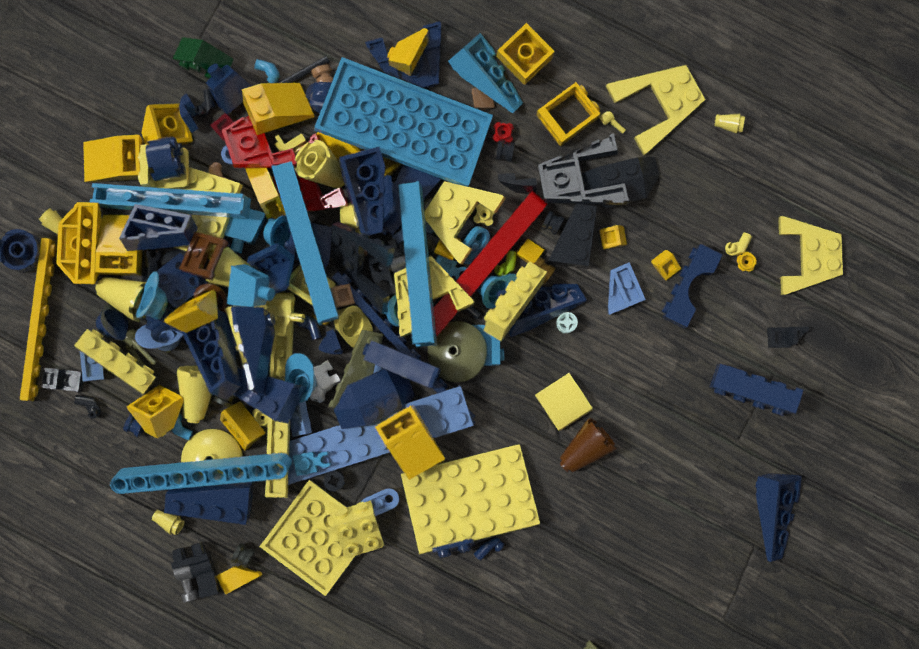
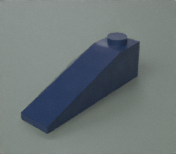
[338,147,385,236]
[496,284,586,337]
[231,306,276,396]
[756,473,802,562]

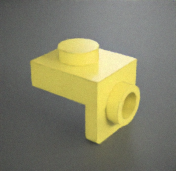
[275,134,307,154]

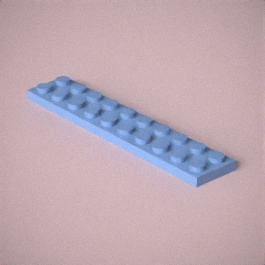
[288,386,474,485]

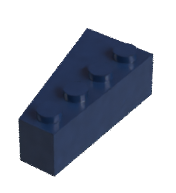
[182,309,241,400]
[709,364,803,416]
[233,368,307,424]
[164,481,254,525]

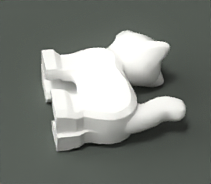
[310,360,341,403]

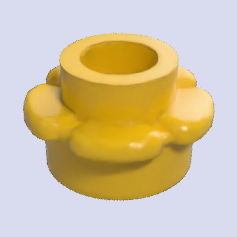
[737,252,757,272]

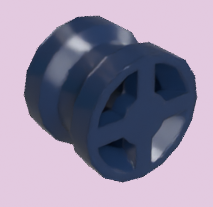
[123,414,144,438]

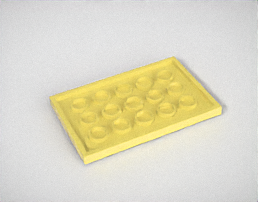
[401,444,540,555]

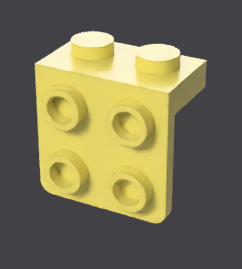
[138,144,189,189]
[331,500,384,558]

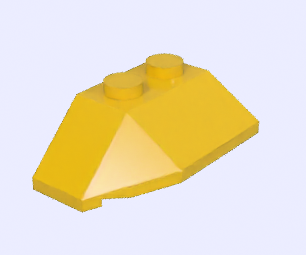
[56,202,102,284]

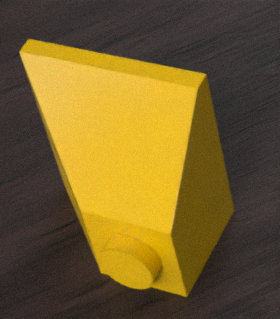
[387,28,429,76]
[142,104,193,145]
[127,385,184,439]

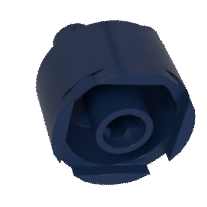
[145,136,186,181]
[0,229,41,273]

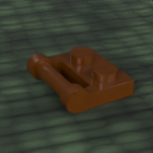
[179,232,229,281]

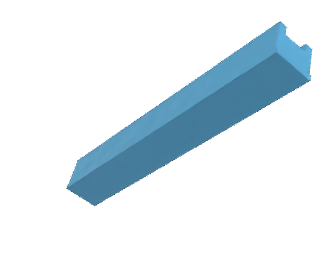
[272,161,339,326]
[399,181,437,347]
[90,183,251,219]

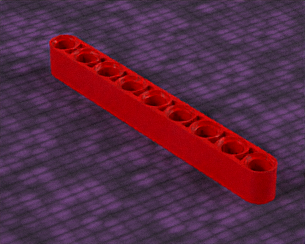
[434,191,548,337]

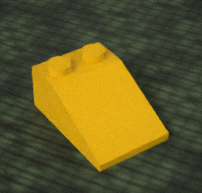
[242,83,314,135]

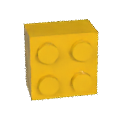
[497,23,555,85]

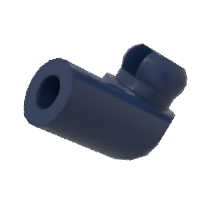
[296,315,322,340]

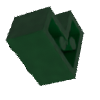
[173,37,234,79]

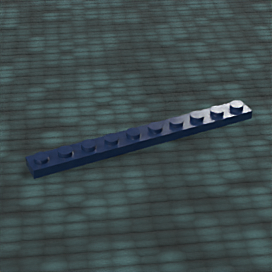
[332,272,476,428]

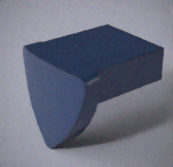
[318,329,344,355]

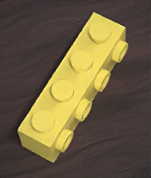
[484,261,547,341]
[74,329,156,395]

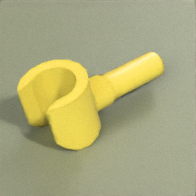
[599,112,625,134]

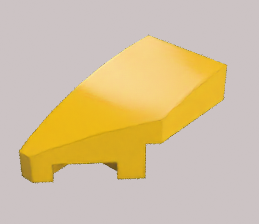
[216,565,262,594]

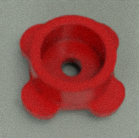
[493,122,514,143]

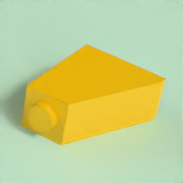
[245,168,286,219]

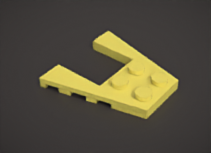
[606,65,705,155]

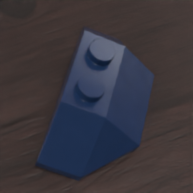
[334,369,415,429]

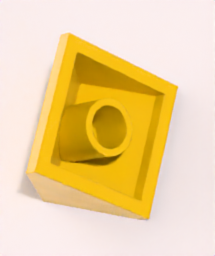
[164,289,218,333]
[220,401,265,451]

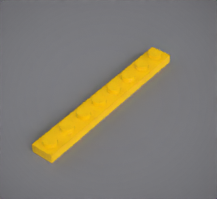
[20,238,57,401]

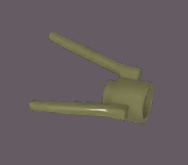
[122,329,170,368]

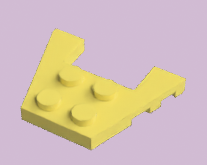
[424,181,506,264]
[779,216,843,295]
[394,256,475,338]

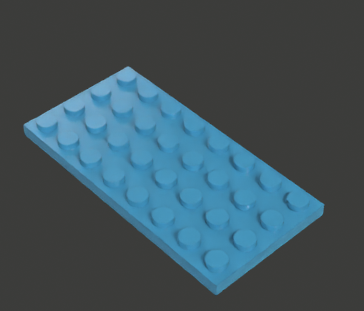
[314,57,493,187]

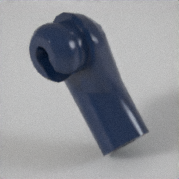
[474,537,504,560]

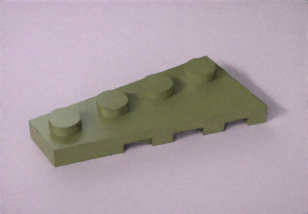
[328,330,383,408]

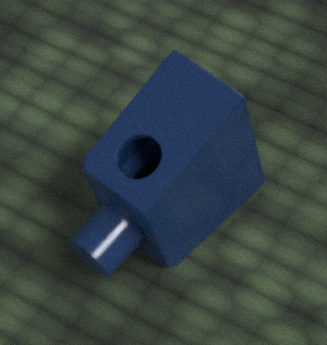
[206,64,252,115]

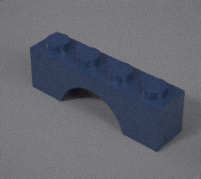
[662,244,722,329]

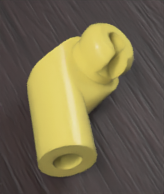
[725,232,752,256]

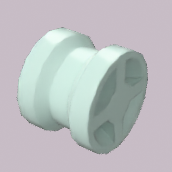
[556,312,578,334]

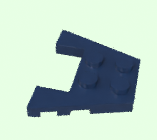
[365,21,441,89]

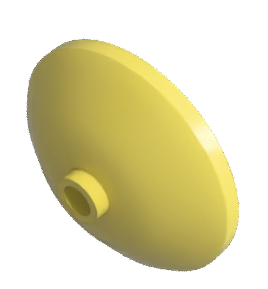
[181,429,243,475]

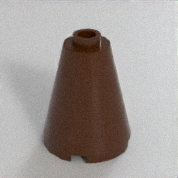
[560,418,617,472]

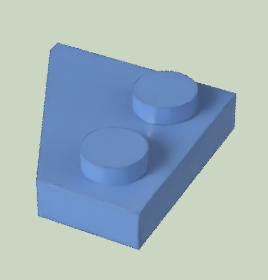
[608,262,645,315]

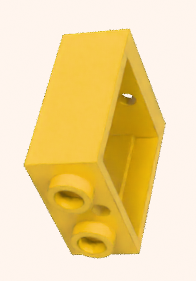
[536,82,600,146]

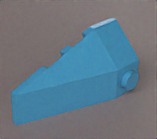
[448,33,523,113]

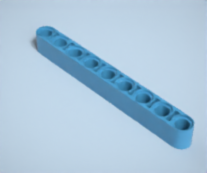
[110,453,292,494]

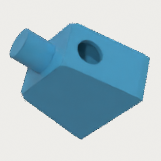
[224,209,267,254]
[227,264,275,307]

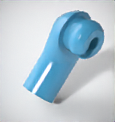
[255,59,280,83]
[171,413,193,441]

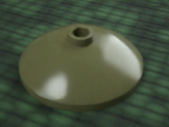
[427,321,487,382]

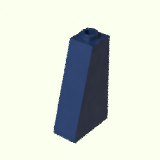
[382,165,441,236]
[362,340,441,388]

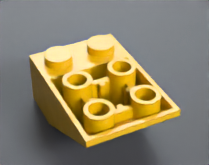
[83,135,144,182]
[95,215,143,276]
[375,405,445,480]

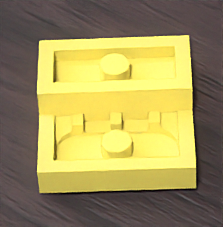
[535,373,593,431]

